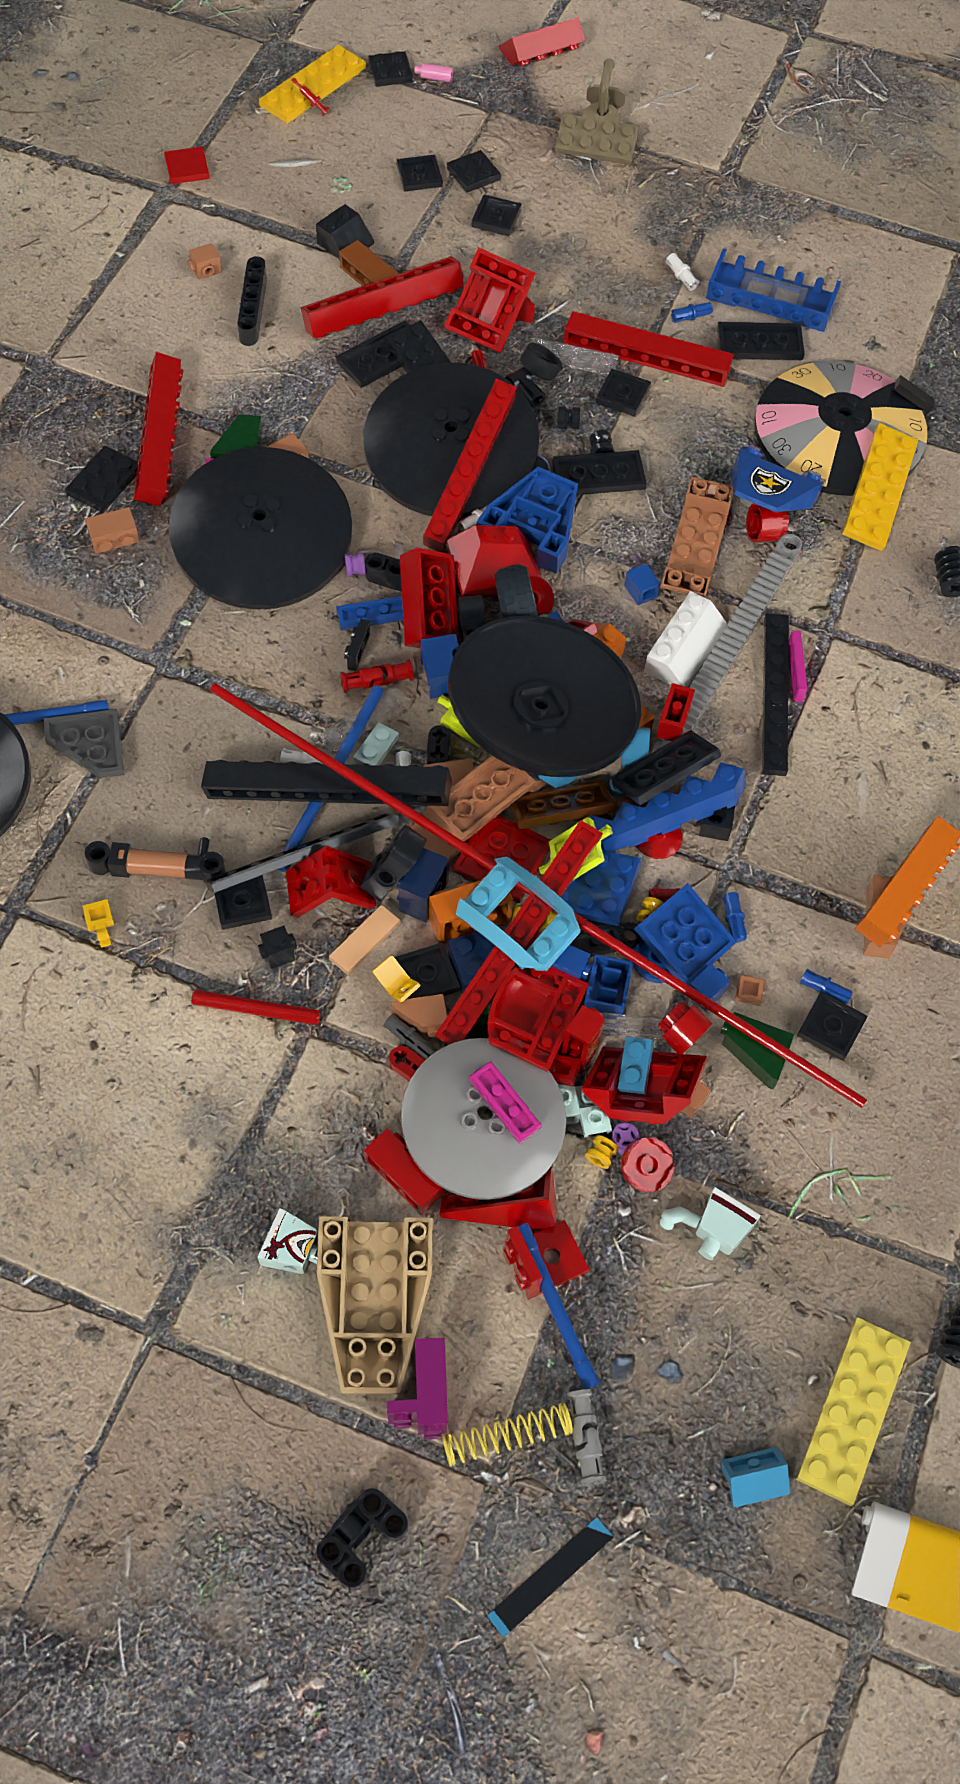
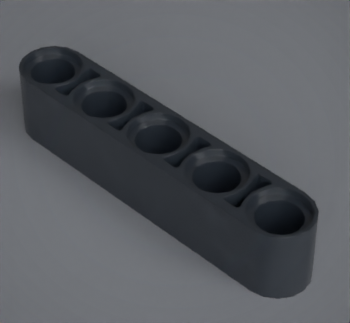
[237,256,267,346]
[365,553,462,609]

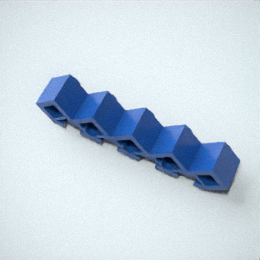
[589,762,746,853]

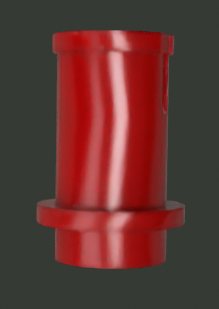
[648,886,680,902]

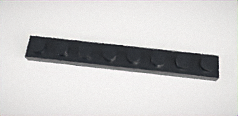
[762,613,789,776]

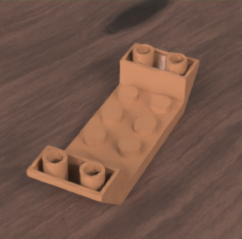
[660,477,734,598]
[412,756,547,862]

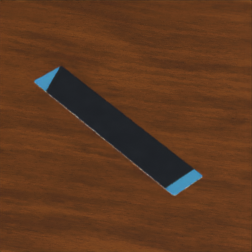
[487,1517,613,1637]

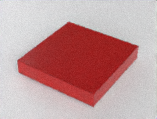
[164,146,210,184]

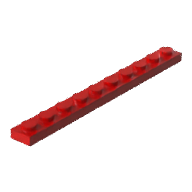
[435,820,603,1045]

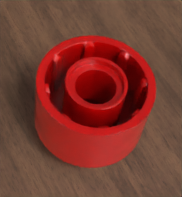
[746,503,789,543]
[658,1002,713,1056]

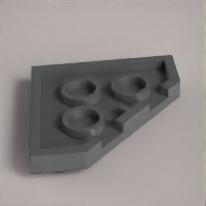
[44,709,125,778]

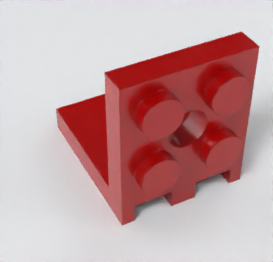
[286,846,377,918]
[502,1220,590,1300]

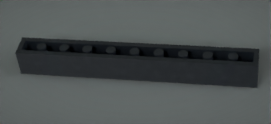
[201,760,452,806]

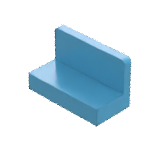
[721,1447,790,1507]

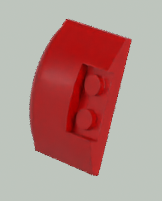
[487,966,589,1072]

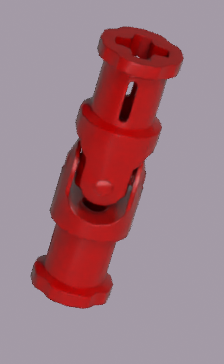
[340,659,414,693]

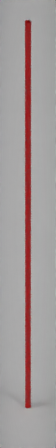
[210,683,867,1108]

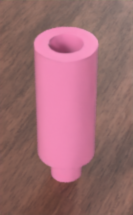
[414,63,453,83]

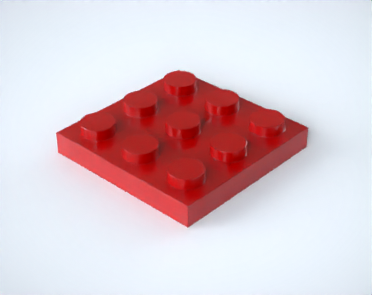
[452,815,551,904]

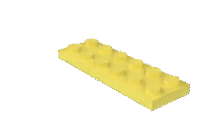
[796,1317,911,1506]

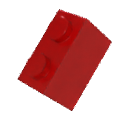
[656,683,695,742]

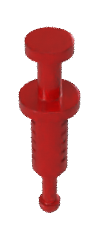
[292,78,330,116]

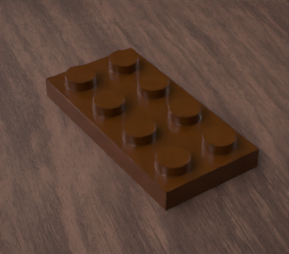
[509,780,616,829]

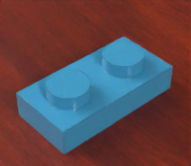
[618,1037,654,1094]

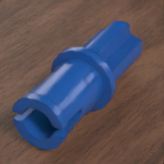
[671,302,713,323]
[722,892,747,943]
[800,969,853,1004]

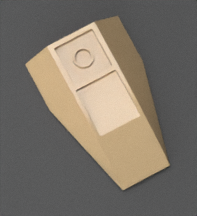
[317,1216,433,1394]

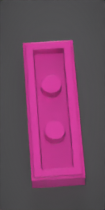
[788,631,807,702]
[468,1061,542,1144]

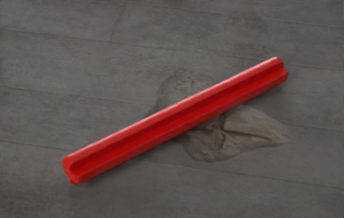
[191,990,321,1025]

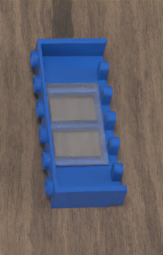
[706,248,841,332]

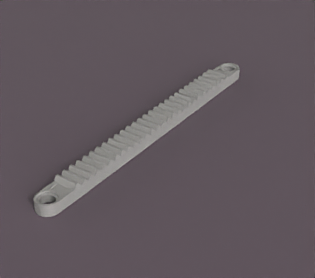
[650,534,802,754]

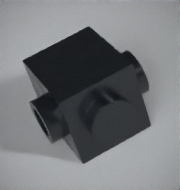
[258,926,297,969]

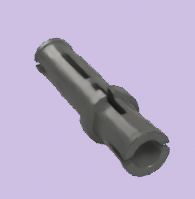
[383,1014,438,1060]

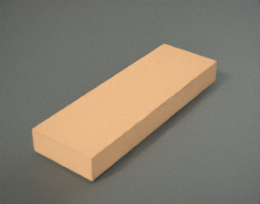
[329,905,400,975]

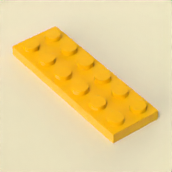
[259,44,366,123]
[841,423,918,552]

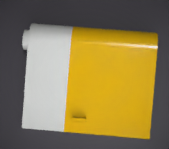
[851,1502,960,1633]

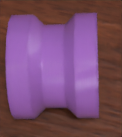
[345,552,365,577]
[610,1122,639,1155]

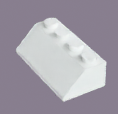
[644,591,728,687]

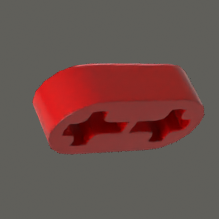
[389,1046,425,1082]

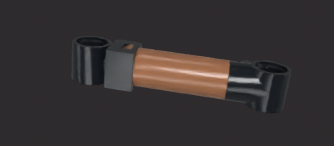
[85,837,226,883]

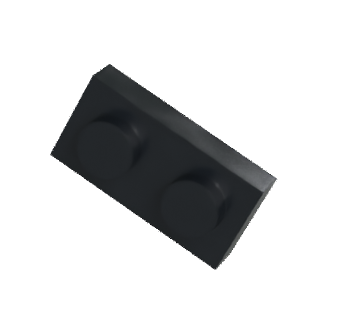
[344,619,370,671]

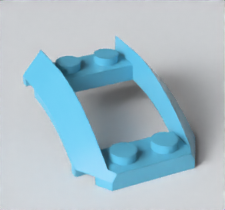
[456,857,581,971]

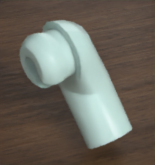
[659,1207,701,1230]

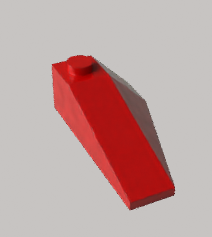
[439,1166,557,1229]

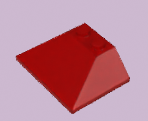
[444,247,536,354]
[446,525,542,598]
[582,1046,707,1124]

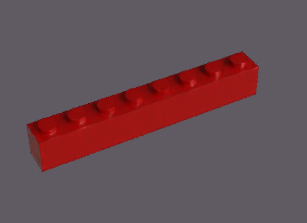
[301,256,464,338]
[563,311,734,387]
[133,352,183,507]
[423,378,517,553]

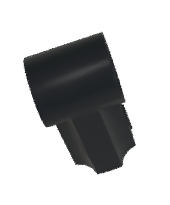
[505,367,545,408]

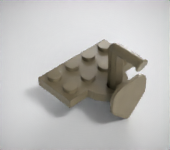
[555,58,639,165]

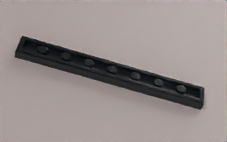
[205,812,400,893]

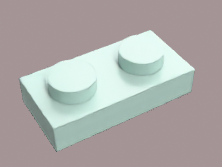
[353,722,399,765]

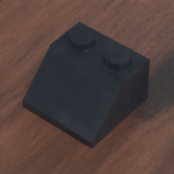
[316,204,374,259]

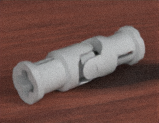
[566,1389,607,1486]

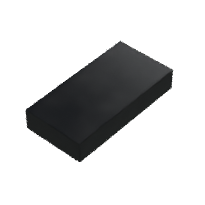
[895,375,934,414]

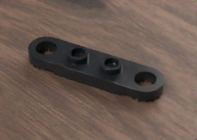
[570,922,642,957]

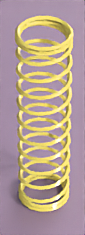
[442,1402,573,1467]

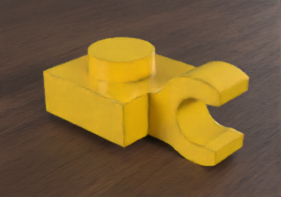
[82,899,114,948]

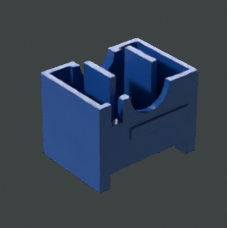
[421,634,459,699]
[584,954,633,1025]

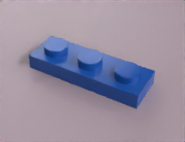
[336,596,403,630]

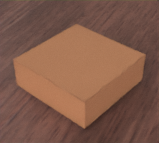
[735,974,765,1006]

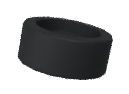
[520,343,562,381]

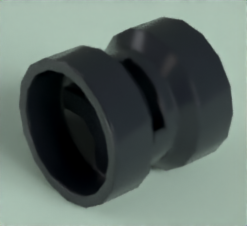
[557,406,580,429]
[589,430,615,454]

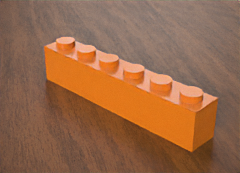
[855,816,960,947]

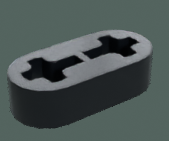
[426,725,450,764]

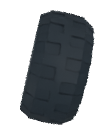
[494,564,538,618]

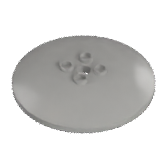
[401,1038,566,1199]

